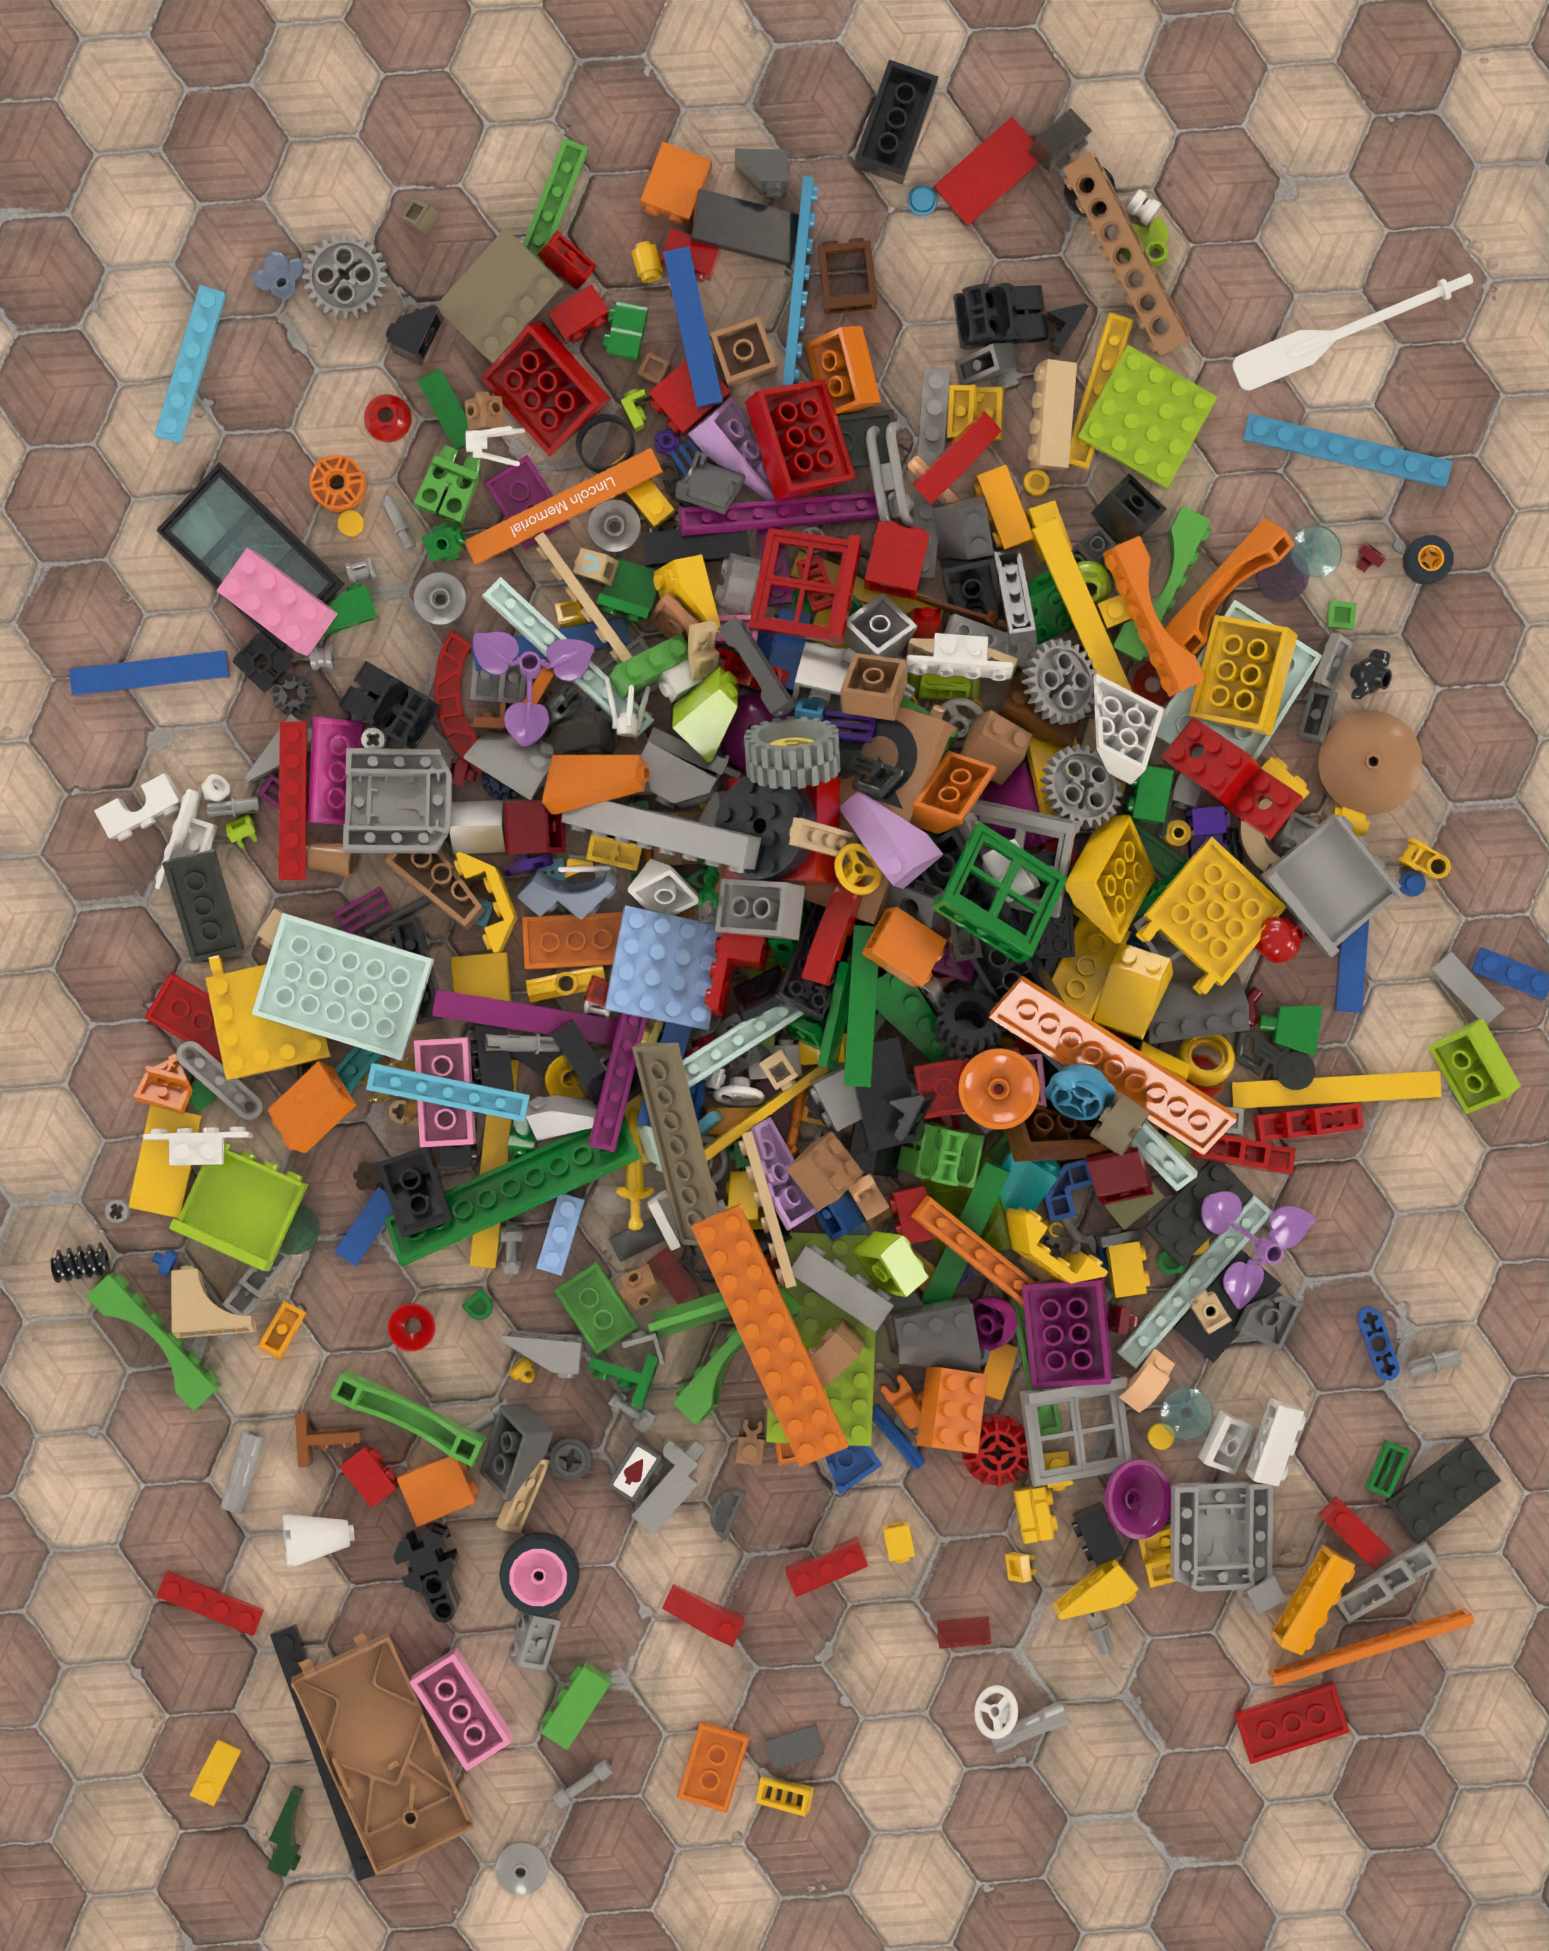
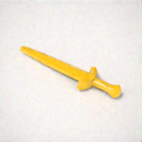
[615,1108,654,1231]

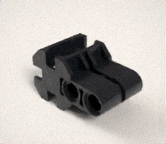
[953,283,1049,350]
[339,660,442,749]
[393,1521,460,1623]

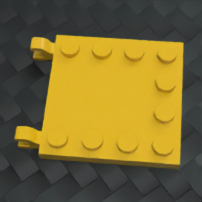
[1135,837,1287,995]
[206,955,331,1081]

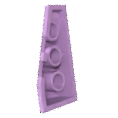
[688,396,775,501]
[840,790,943,889]
[751,1117,821,1230]

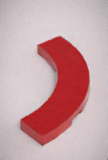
[434,630,484,775]

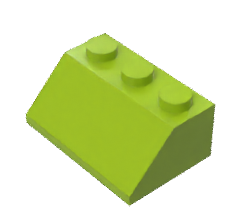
[1428,1018,1521,1114]

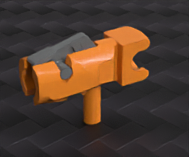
[879,1372,923,1447]

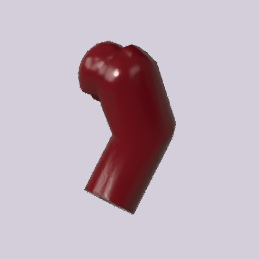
[1246,986,1263,1027]

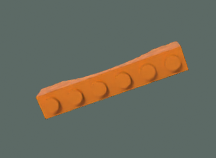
[1164,518,1295,655]
[1103,536,1206,697]

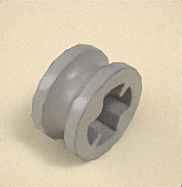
[105,1199,131,1223]

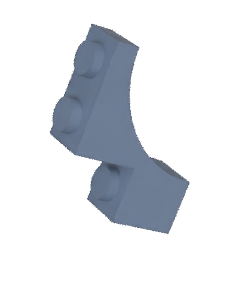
[517,869,619,920]

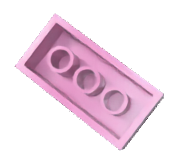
[217,548,338,656]
[414,1037,476,1147]
[409,1647,513,1771]

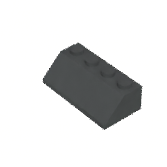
[1143,972,1250,1044]

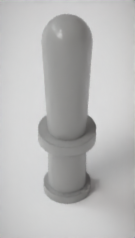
[382,495,416,551]
[467,1398,512,1433]

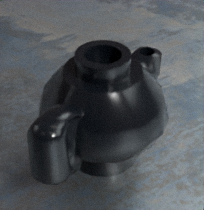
[1350,649,1392,699]

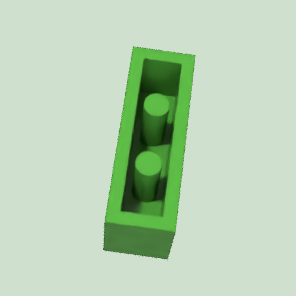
[609,633,688,700]
[540,1661,611,1750]

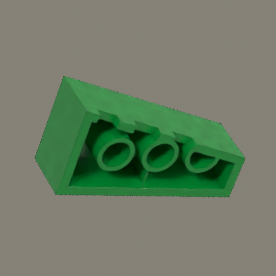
[876,967,949,1063]

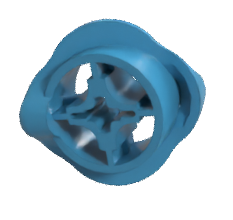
[1044,1064,1116,1120]

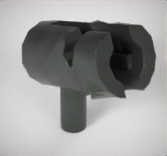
[535,684,582,744]

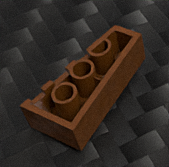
[1005,1104,1113,1162]

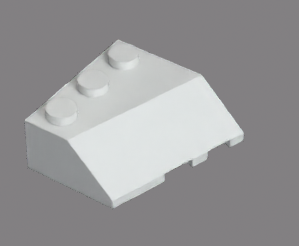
[1093,674,1164,784]

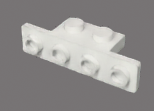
[906,633,1013,681]
[155,789,218,893]
[143,1127,253,1166]

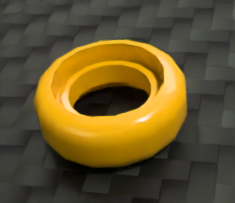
[1177,1034,1235,1086]

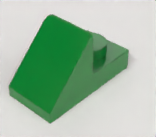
[785,1014,826,1051]

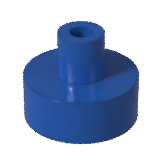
[152,1249,179,1277]

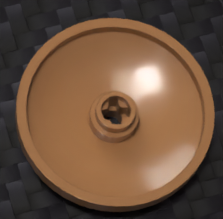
[1316,710,1422,815]

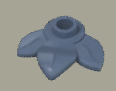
[252,251,304,299]

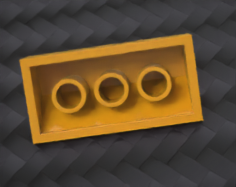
[1271,1544,1355,1655]

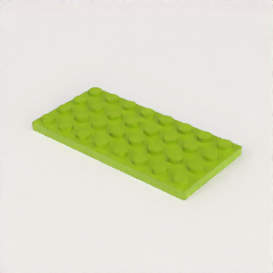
[766,1232,877,1446]

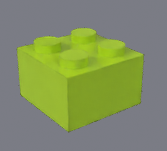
[853,1231,928,1297]

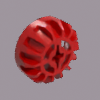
[961,1413,1029,1487]

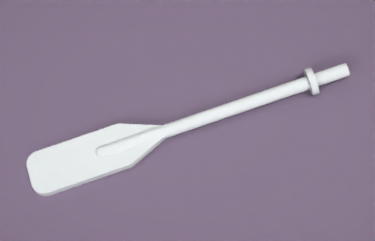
[1232,273,1473,391]

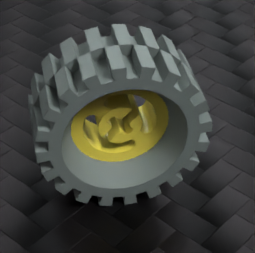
[744,716,841,789]

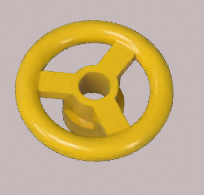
[834,843,882,895]

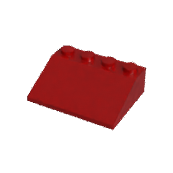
[480,321,611,456]
[745,379,856,501]

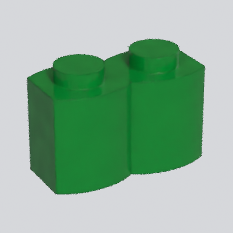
[603,301,648,363]

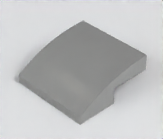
[468,658,526,704]

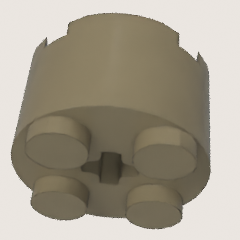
[1090,1091,1150,1156]

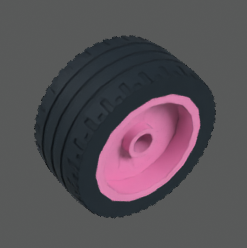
[499,1532,579,1616]

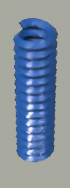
[1094,1233,1109,1274]

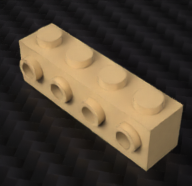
[1028,359,1077,471]

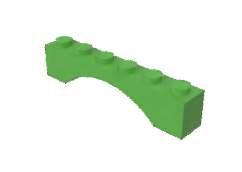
[1112,506,1211,664]
[85,1272,221,1411]
[673,1286,804,1425]
[330,1369,488,1467]

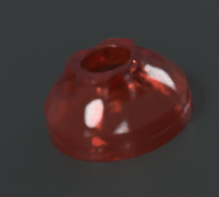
[1131,660,1176,706]

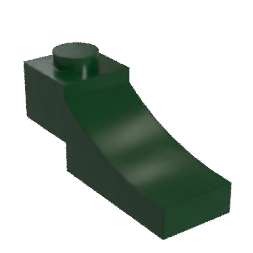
[267,1785,304,1877]

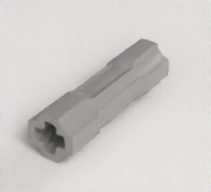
[221,1430,265,1513]
[991,1701,1070,1754]

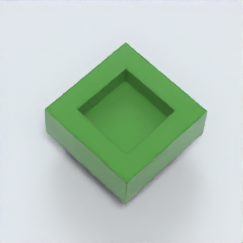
[1326,601,1357,630]

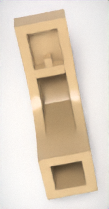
[1236,799,1281,873]

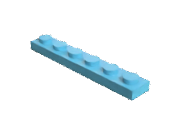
[154,285,227,444]
[366,1063,530,1122]

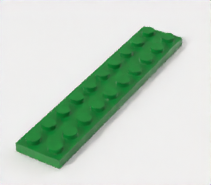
[384,1115,641,1267]

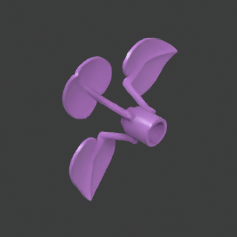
[473,632,594,746]
[1201,1191,1316,1309]

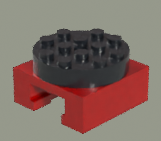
[715,776,840,885]

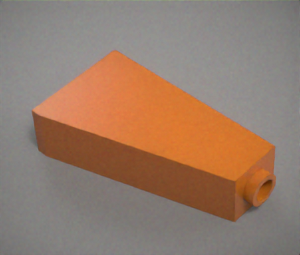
[542,755,650,814]

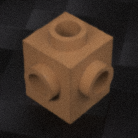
[465,392,505,431]
[619,1264,663,1310]

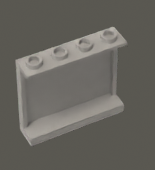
[1260,814,1404,958]

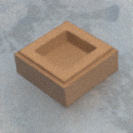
[636,351,671,386]

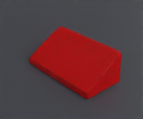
[538,230,597,290]

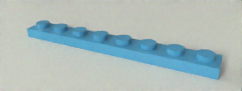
[783,176,818,386]
[1242,414,1453,488]

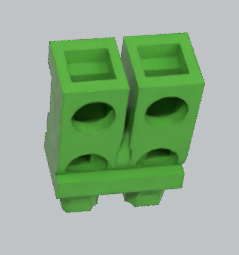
[414,445,481,527]

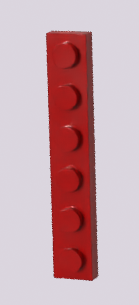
[278,721,308,880]

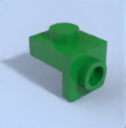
[508,1119,536,1159]

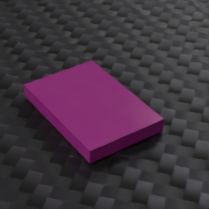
[483,455,570,550]

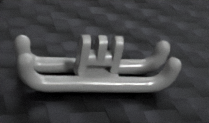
[866,422,915,527]

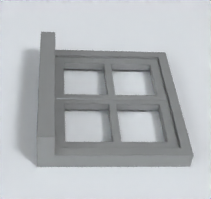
[971,800,1081,918]
[1020,1375,1132,1487]

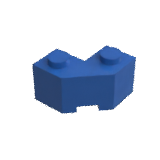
[1042,1158,1093,1223]

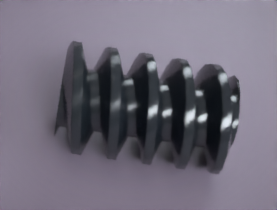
[51,1242,110,1283]

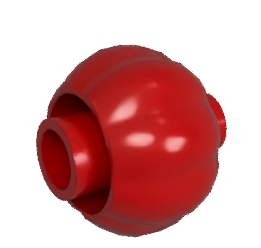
[1255,914,1304,963]

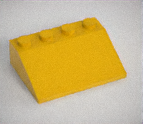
[1189,615,1298,736]
[1065,815,1156,944]

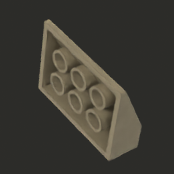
[436,228,564,363]

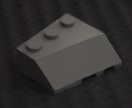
[890,1297,981,1373]

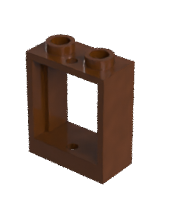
[818,238,877,315]

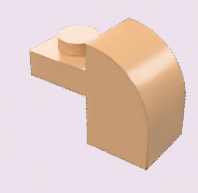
[848,1174,894,1229]
[1119,1348,1175,1413]

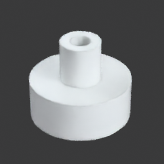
[887,491,914,518]
[202,774,230,802]

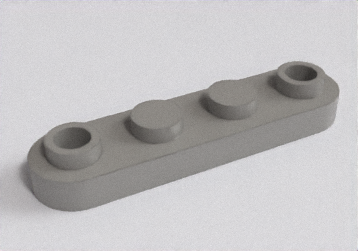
[177,1041,263,1120]

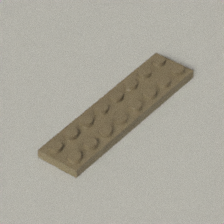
[632,1043,719,1246]

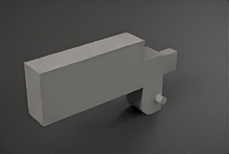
[647,727,741,780]
[630,1437,705,1535]

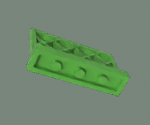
[648,1292,731,1338]

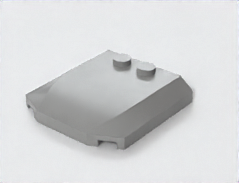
[343,748,452,854]
[1170,1480,1273,1592]

